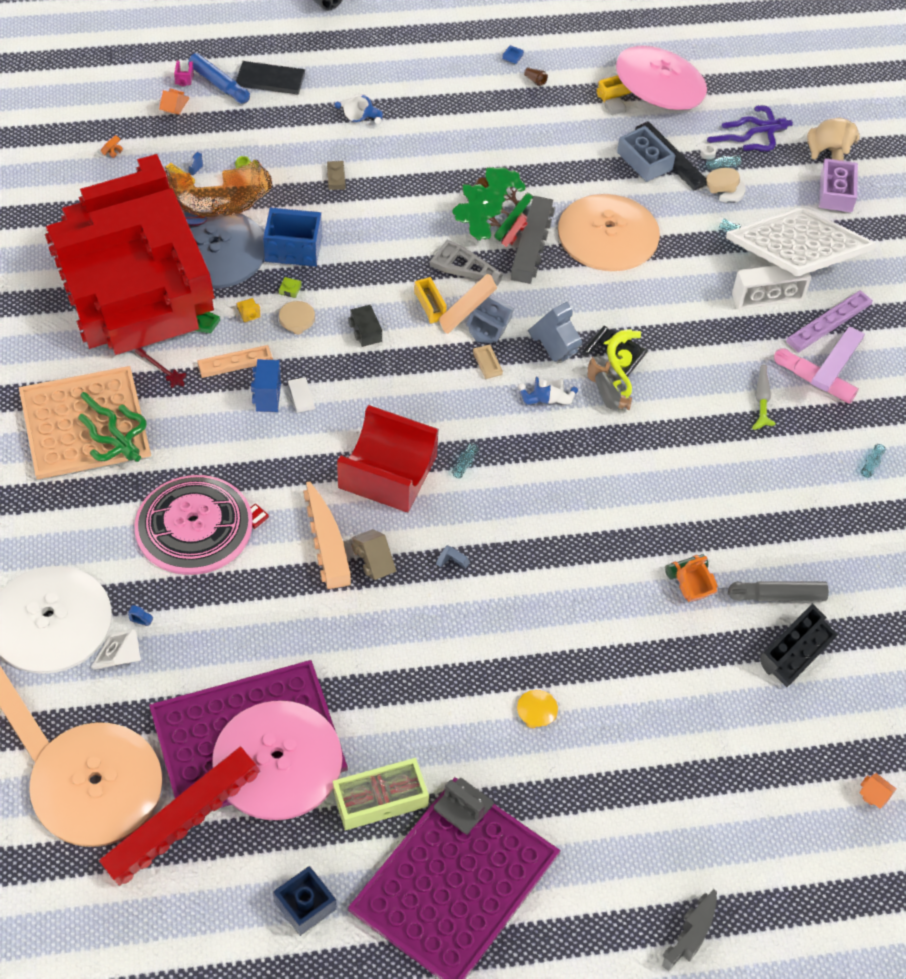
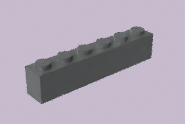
[511,196,555,284]

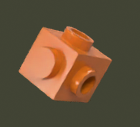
[859,773,897,809]

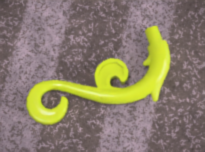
[604,329,641,398]

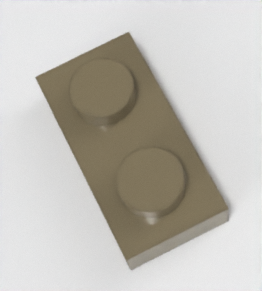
[327,161,345,190]

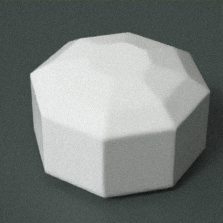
[700,144,717,160]

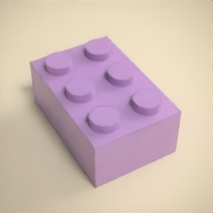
[819,159,858,212]

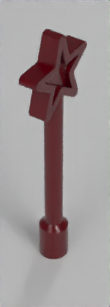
[135,347,186,388]

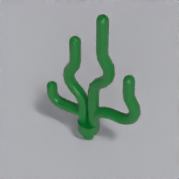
[78,392,147,462]

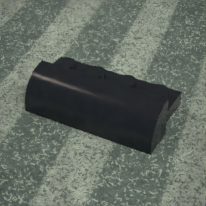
[760,603,838,687]

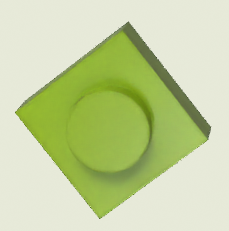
[279,277,302,298]

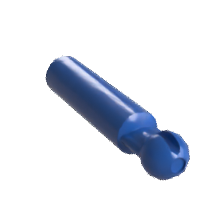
[188,53,250,104]

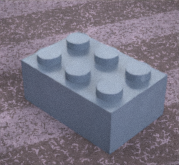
[617,126,675,182]

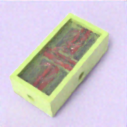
[333,758,429,830]

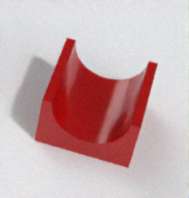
[337,405,439,513]

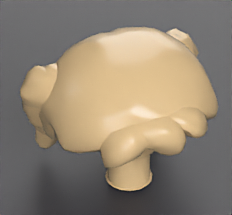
[807,117,860,161]

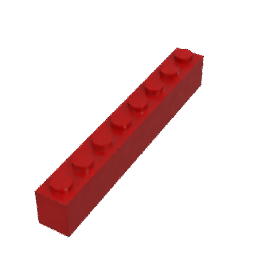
[99,746,260,886]

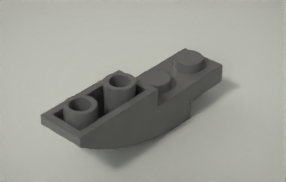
[662,889,717,972]

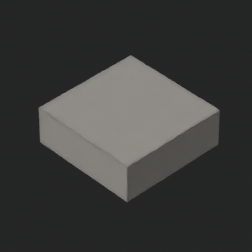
[605,97,627,115]

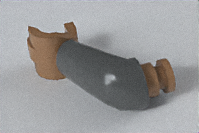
[587,357,632,411]

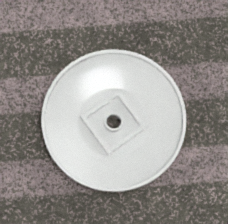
[0,566,112,674]

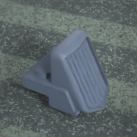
[466,295,515,343]

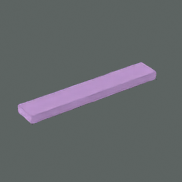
[786,290,873,353]
[811,326,865,392]

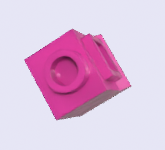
[174,61,194,86]

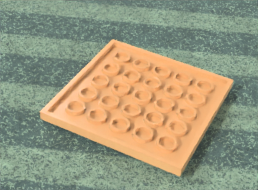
[19,366,151,480]

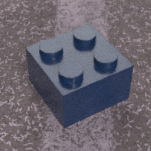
[273,865,337,936]

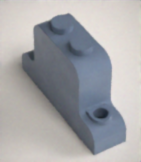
[528,302,582,362]

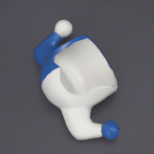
[335,94,383,124]
[518,377,578,405]

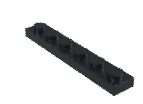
[635,121,707,191]

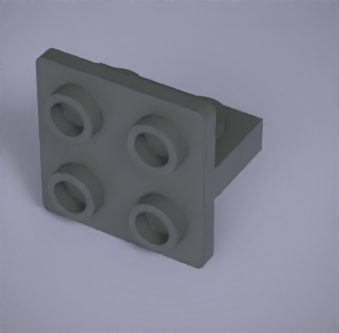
[434,777,494,834]

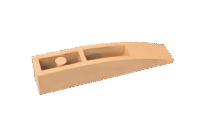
[303,482,351,589]

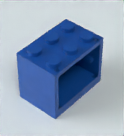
[263,207,322,267]

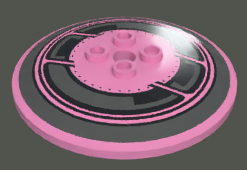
[135,475,253,575]

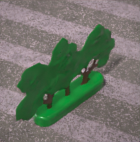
[452,167,533,242]

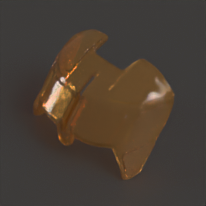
[163,159,273,217]

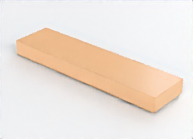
[439,274,497,333]
[197,345,273,378]

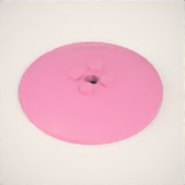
[616,46,707,110]
[213,701,342,820]

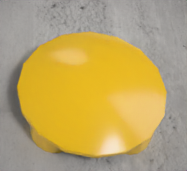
[517,689,558,728]

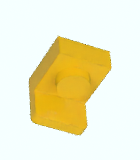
[236,298,261,322]

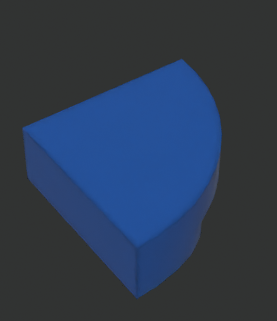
[189,152,203,176]

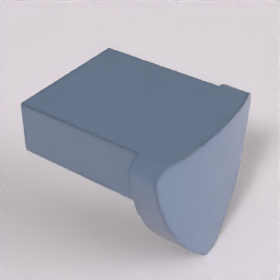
[436,545,470,569]

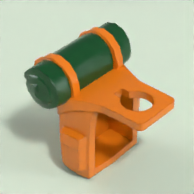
[665,554,718,602]

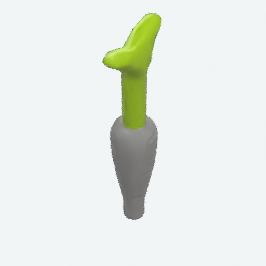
[752,365,776,430]

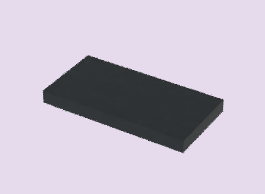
[236,61,305,95]

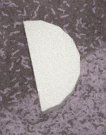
[719,180,746,203]

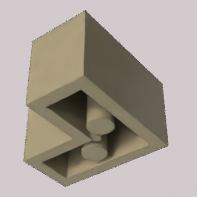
[351,529,397,580]

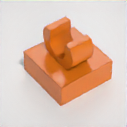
[100,135,123,158]

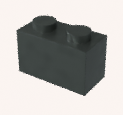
[348,304,382,347]

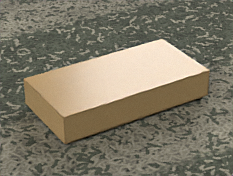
[473,345,503,379]

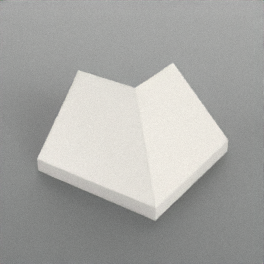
[91,629,141,670]

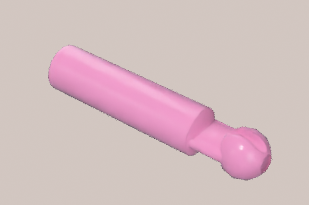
[774,348,859,404]

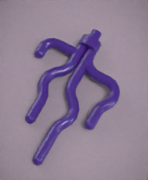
[707,105,793,152]

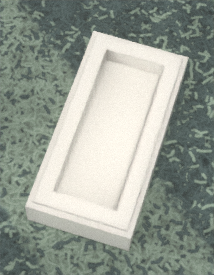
[288,377,315,413]

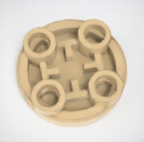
[706,168,740,193]
[279,301,315,335]

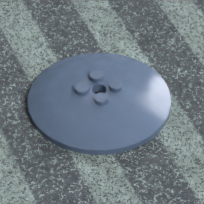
[189,209,265,289]

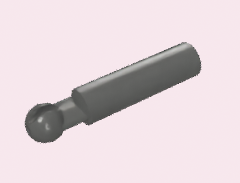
[728,581,829,601]

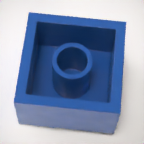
[251,359,281,412]

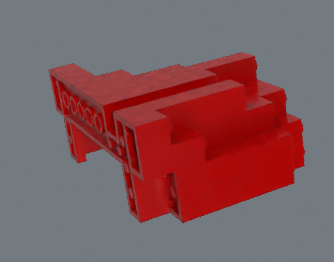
[44,154,215,355]

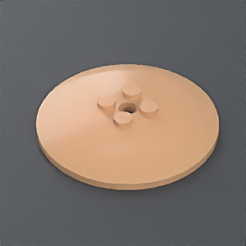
[558,194,660,271]
[30,723,162,847]

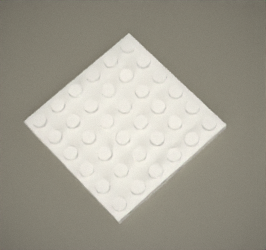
[726,207,876,276]

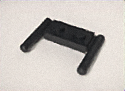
[582,326,648,377]

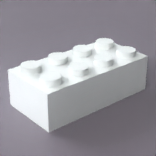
[732,265,811,310]

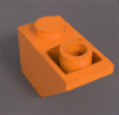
[159,88,189,115]

